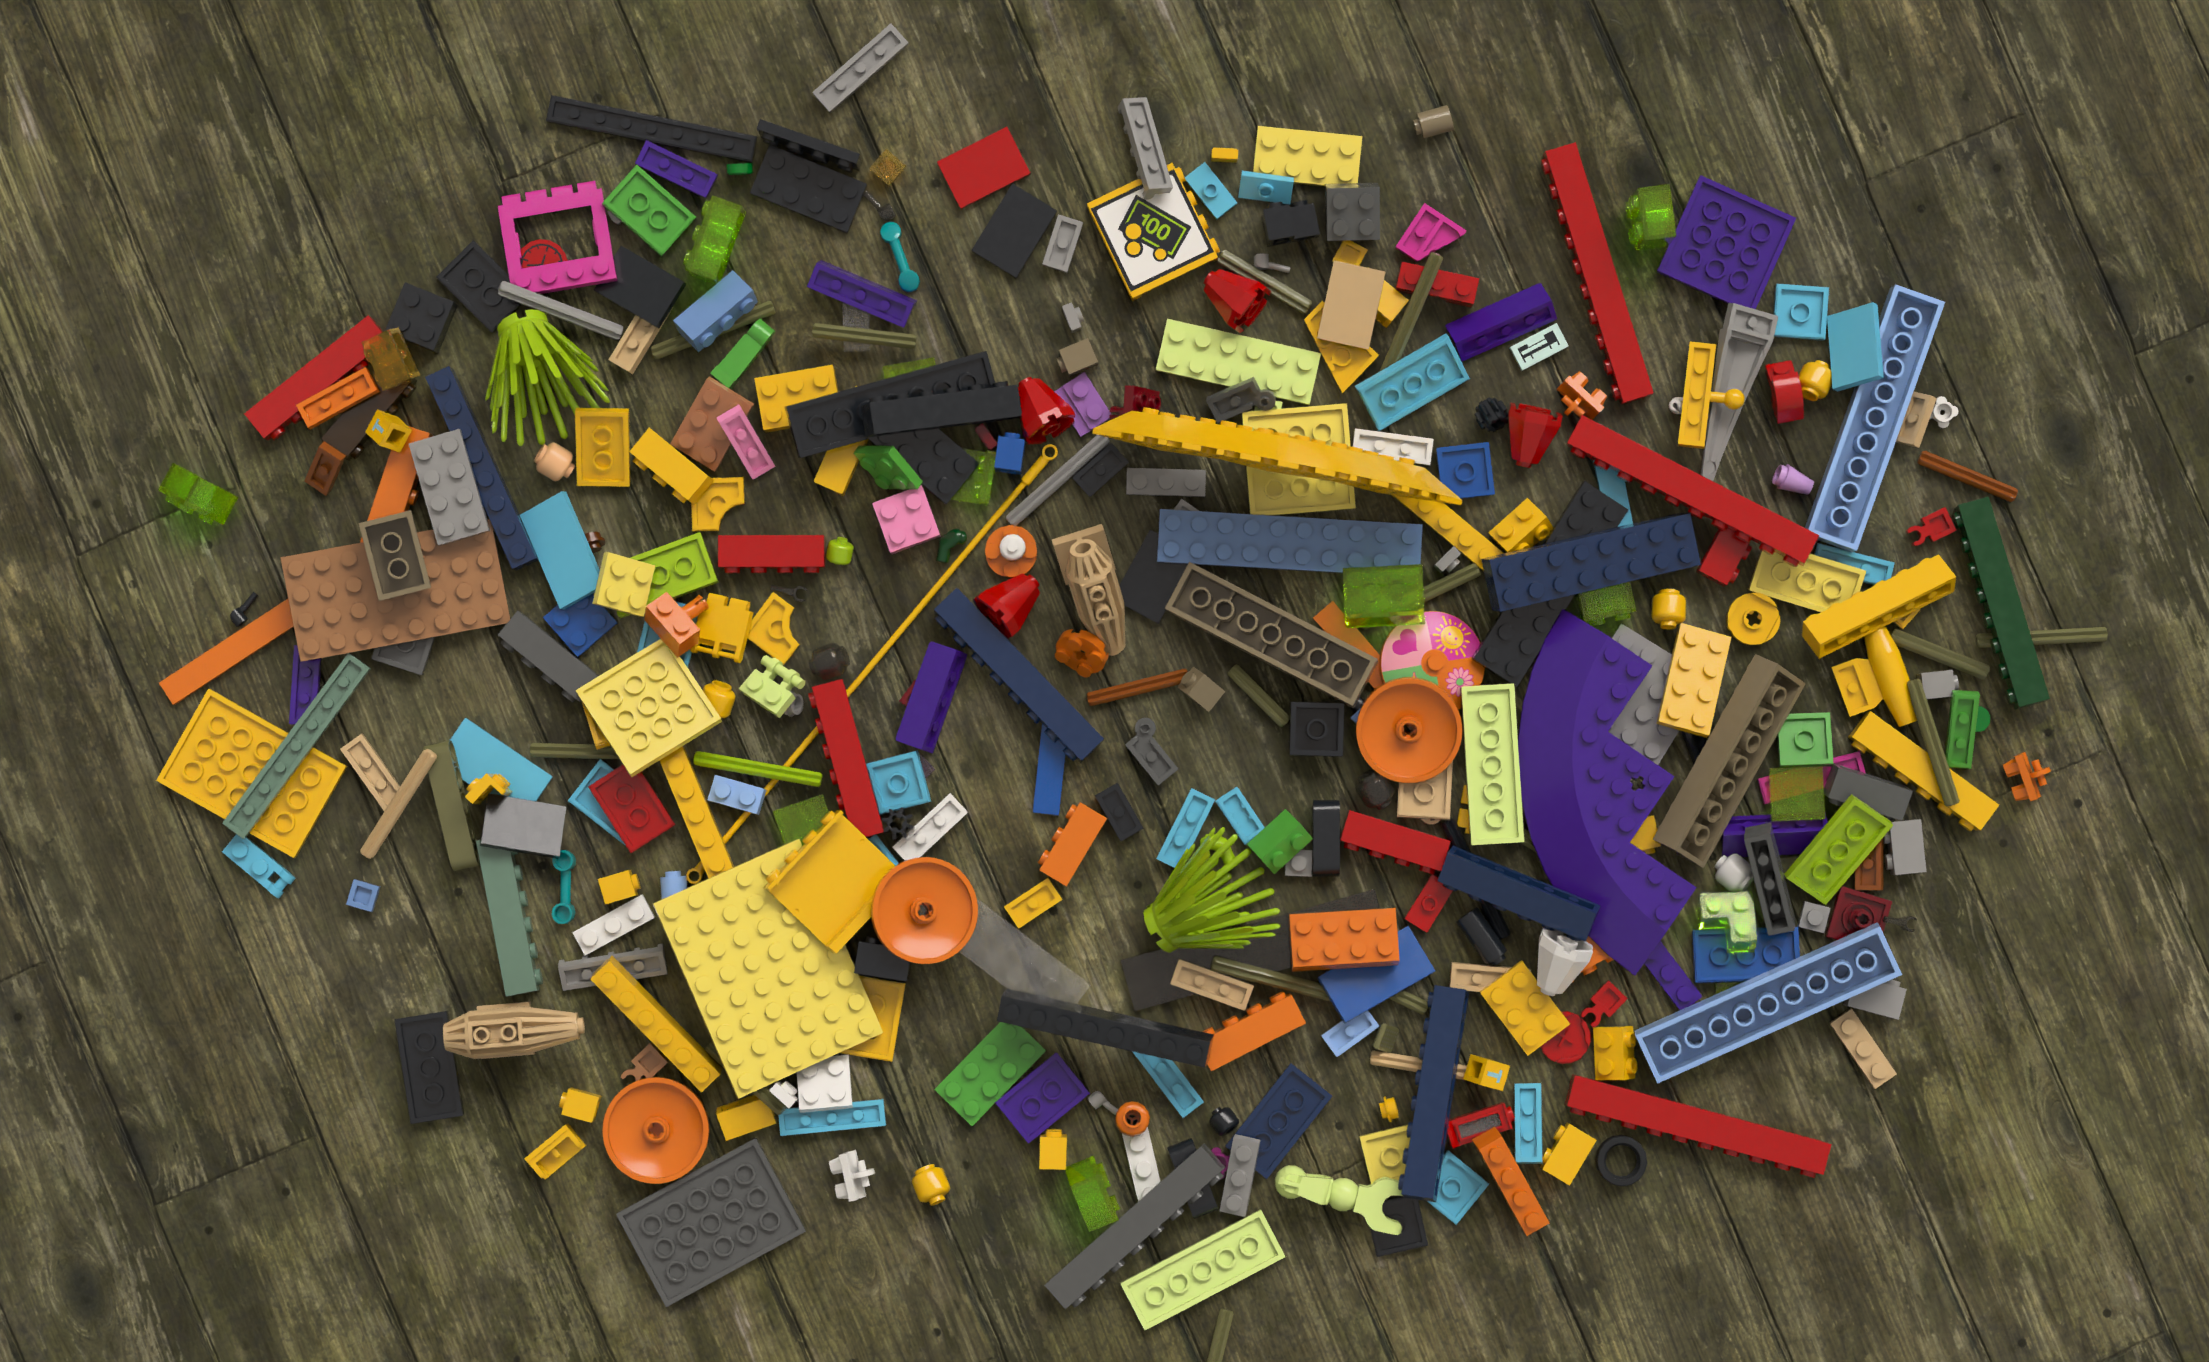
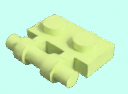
[739,655,805,718]

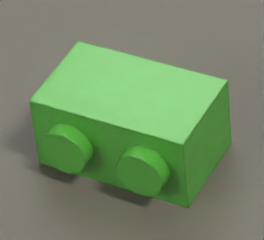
[1247,809,1313,874]

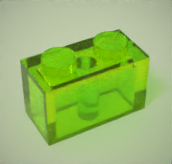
[1576,582,1636,626]

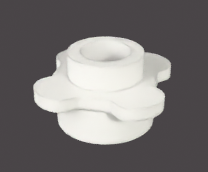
[1930,396,1958,428]

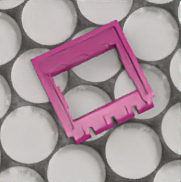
[498,181,617,294]

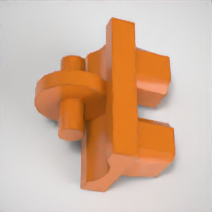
[1556,371,1607,420]
[2003,752,2051,801]

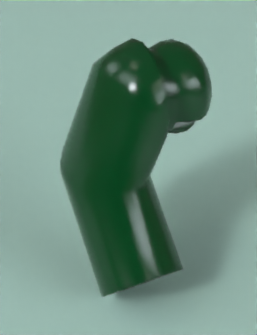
[936,529,967,563]

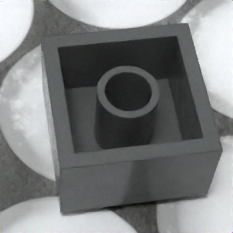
[1325,183,1380,241]

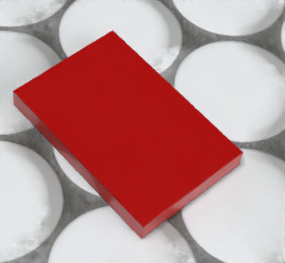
[937,127,1031,210]
[588,764,676,853]

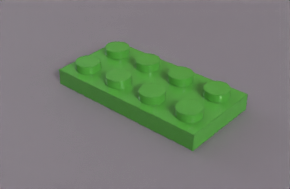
[934,1022,1046,1126]

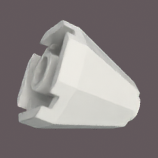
[1537,928,1593,996]

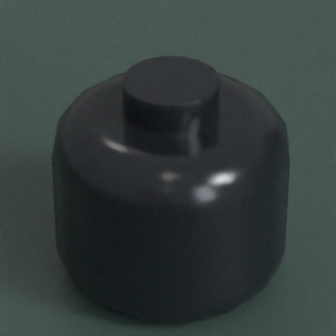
[1209,1107,1239,1136]

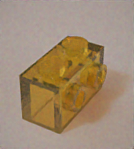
[361,327,420,391]

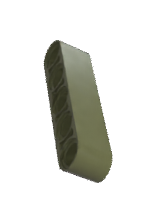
[423,740,481,871]

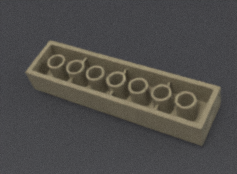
[1165,562,1378,708]
[1653,654,1806,868]

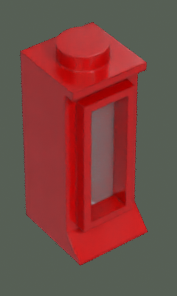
[1447,1102,1515,1149]

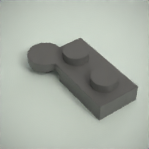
[1206,377,1276,423]
[1125,718,1178,785]

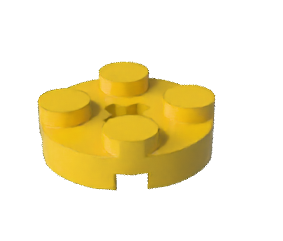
[1726,592,1780,645]

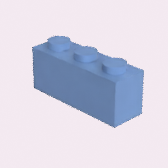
[673,270,758,352]

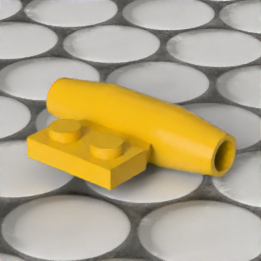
[1831,626,1917,727]

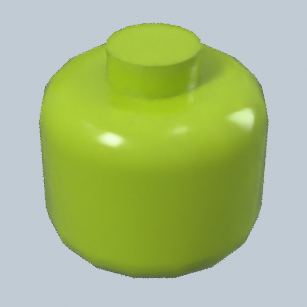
[826,537,854,565]

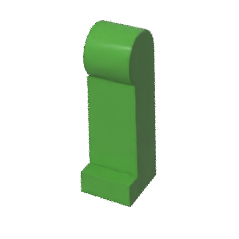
[710,319,775,390]

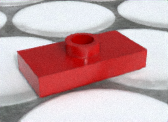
[1404,874,1453,933]

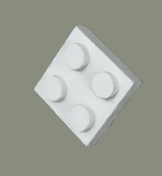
[797,1054,853,1113]

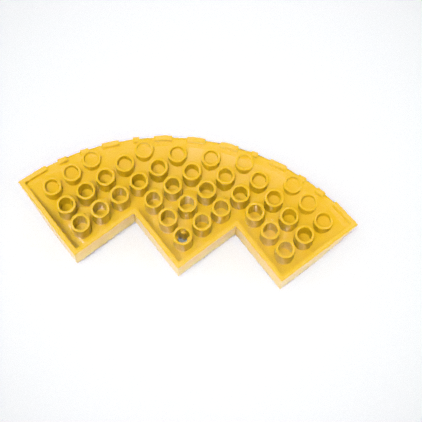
[1092,407,1462,505]

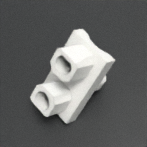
[829,1150,875,1202]

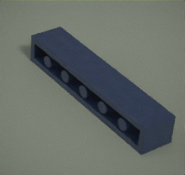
[1438,846,1601,942]

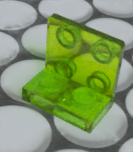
[951,448,996,506]

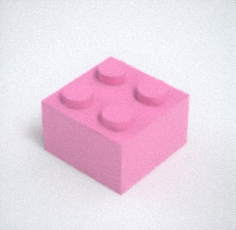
[872,485,941,554]

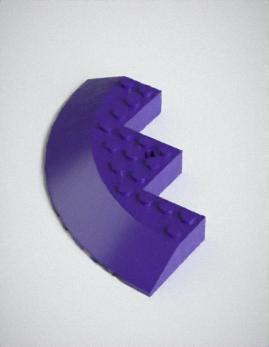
[1518,609,1697,976]

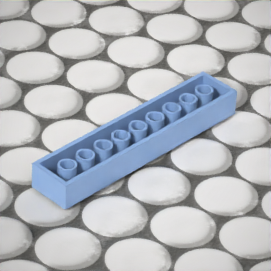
[1805,284,1945,552]
[1635,922,1902,1084]

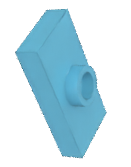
[1185,162,1237,220]
[1238,171,1294,205]
[1215,787,1265,845]

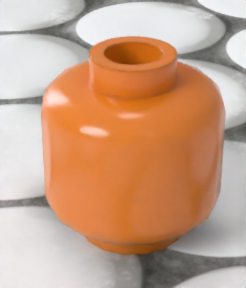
[1115,1101,1150,1137]

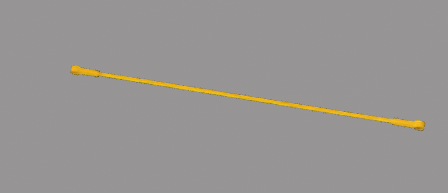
[686,444,1058,884]

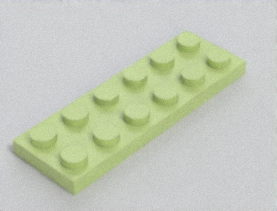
[1156,319,1321,405]
[1461,683,1524,845]
[1120,1209,1285,1330]

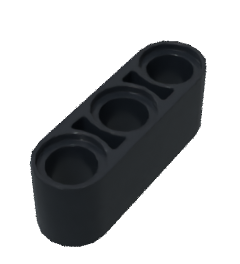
[1312,800,1340,877]
[1167,1138,1219,1219]

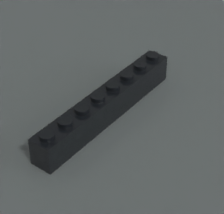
[997,989,1214,1068]

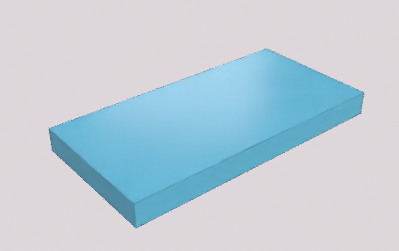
[1355,334,1470,431]
[520,491,600,609]
[450,718,553,801]

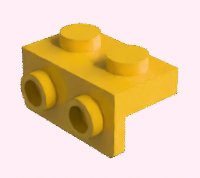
[1488,498,1553,553]
[465,773,512,804]
[1593,1026,1637,1080]

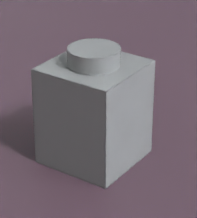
[1917,670,1959,699]

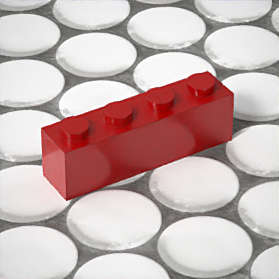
[718,535,825,573]
[1340,810,1451,875]

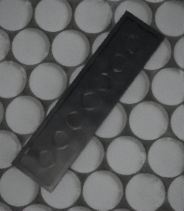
[785,351,995,458]
[1472,481,1628,687]

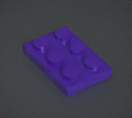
[995,1052,1090,1144]

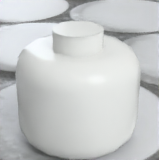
[999,534,1026,561]

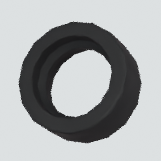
[1595,1135,1647,1187]

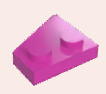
[1395,203,1466,262]

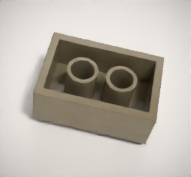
[359,510,432,601]

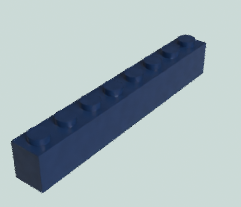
[425,366,539,571]
[934,588,1104,763]
[1398,985,1469,1202]

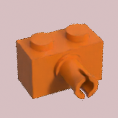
[644,592,709,658]

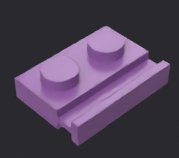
[1054,372,1112,437]

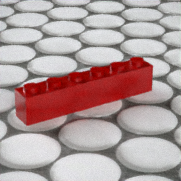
[244,315,392,441]
[808,678,884,837]

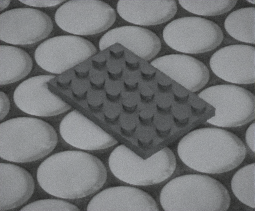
[616,1137,807,1307]

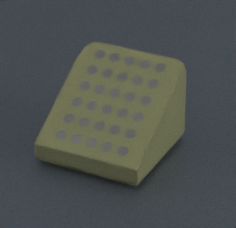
[1372,1022,1399,1053]

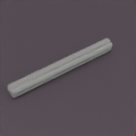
[498,281,623,340]
[1006,435,1110,526]

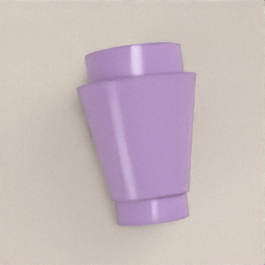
[1772,464,1814,495]

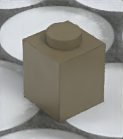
[1056,338,1098,377]
[1177,667,1225,712]

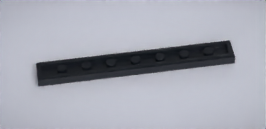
[546,95,758,163]

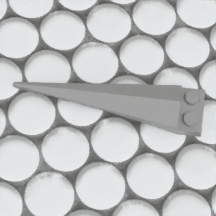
[1700,303,1778,481]

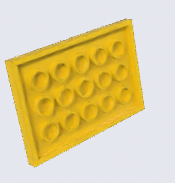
[156,689,348,858]

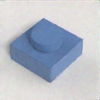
[346,879,381,912]

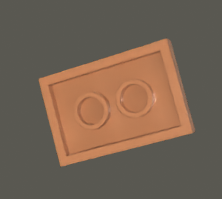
[670,377,754,472]

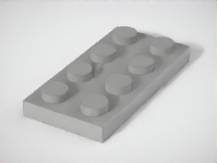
[409,429,490,546]

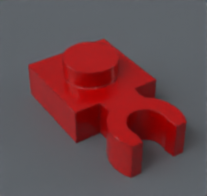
[1906,507,1957,546]
[1580,980,1628,1027]

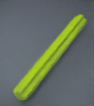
[693,751,822,787]

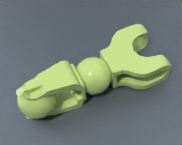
[1275,1165,1404,1235]

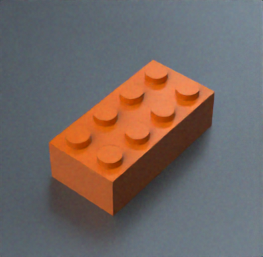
[1289,908,1400,972]
[1202,991,1306,1071]

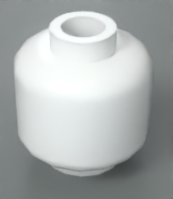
[1715,854,1754,893]

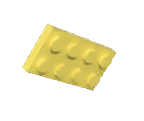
[1253,126,1362,187]
[1748,550,1866,612]

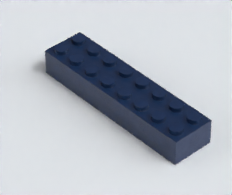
[1481,513,1701,612]

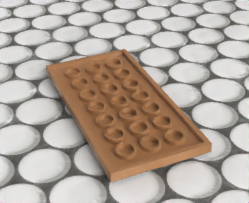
[280,519,510,662]

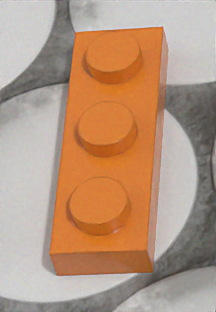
[296,367,380,430]

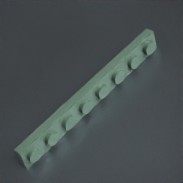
[222,653,371,839]

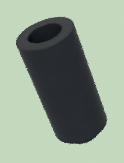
[1456,907,1507,966]

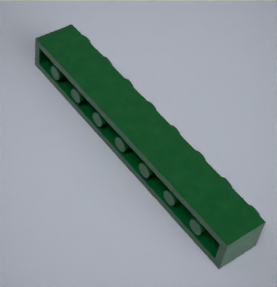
[1952,497,2050,710]

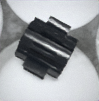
[1474,397,1508,432]
[882,807,915,841]

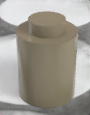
[1413,105,1454,139]

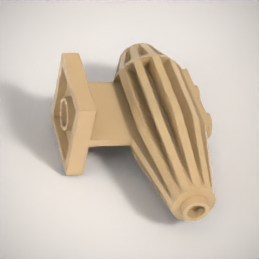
[1052,524,1126,656]
[443,1001,585,1059]

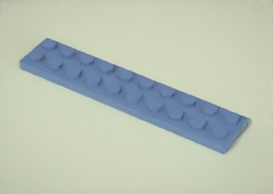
[1157,509,1423,578]

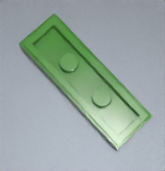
[1945,690,1980,769]

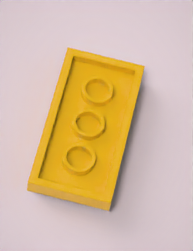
[1656,623,1731,738]

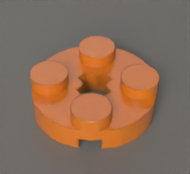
[985,525,1037,578]
[1055,629,1109,677]

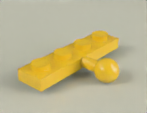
[1678,342,1745,449]

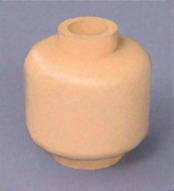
[534,442,575,481]

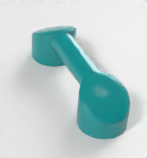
[880,222,920,293]
[552,850,576,924]

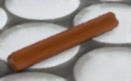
[1917,451,2018,502]
[1086,669,1188,706]

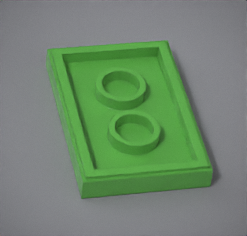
[602,165,696,257]

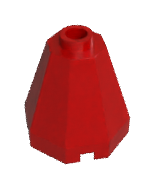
[1204,269,1271,333]
[1018,377,1076,445]
[1508,403,1563,468]
[973,573,1040,639]

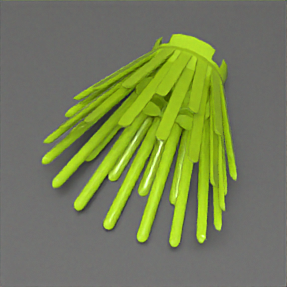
[485,309,610,446]
[1143,827,1281,953]

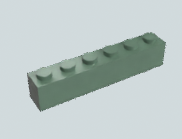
[476,840,543,997]

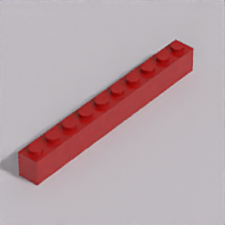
[1541,142,1654,405]
[1567,415,1819,567]
[1564,1074,1832,1178]

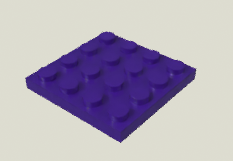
[1656,175,1796,309]

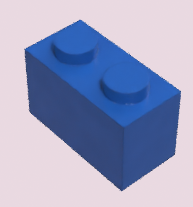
[994,432,1026,475]

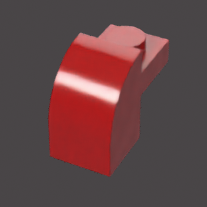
[1765,360,1804,424]

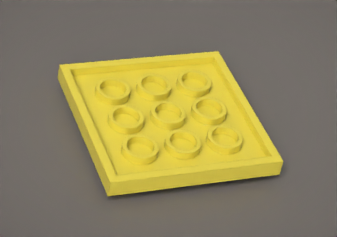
[1242,403,1356,516]
[576,639,722,777]

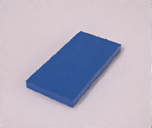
[1317,926,1435,1024]
[1692,927,1800,984]

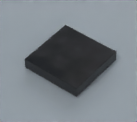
[1370,1196,1428,1257]

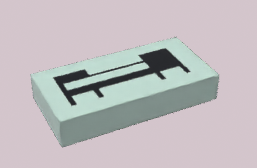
[1510,323,1569,371]

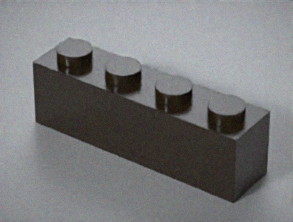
[321,358,417,461]

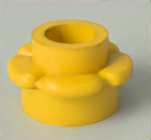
[1379,1096,1399,1122]

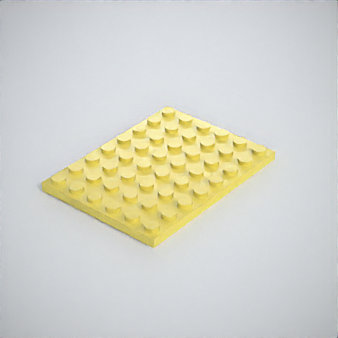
[652,839,883,1099]

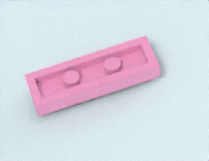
[717,405,775,479]

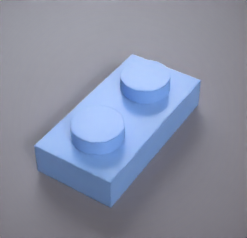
[707,775,766,815]
[1321,1011,1379,1057]

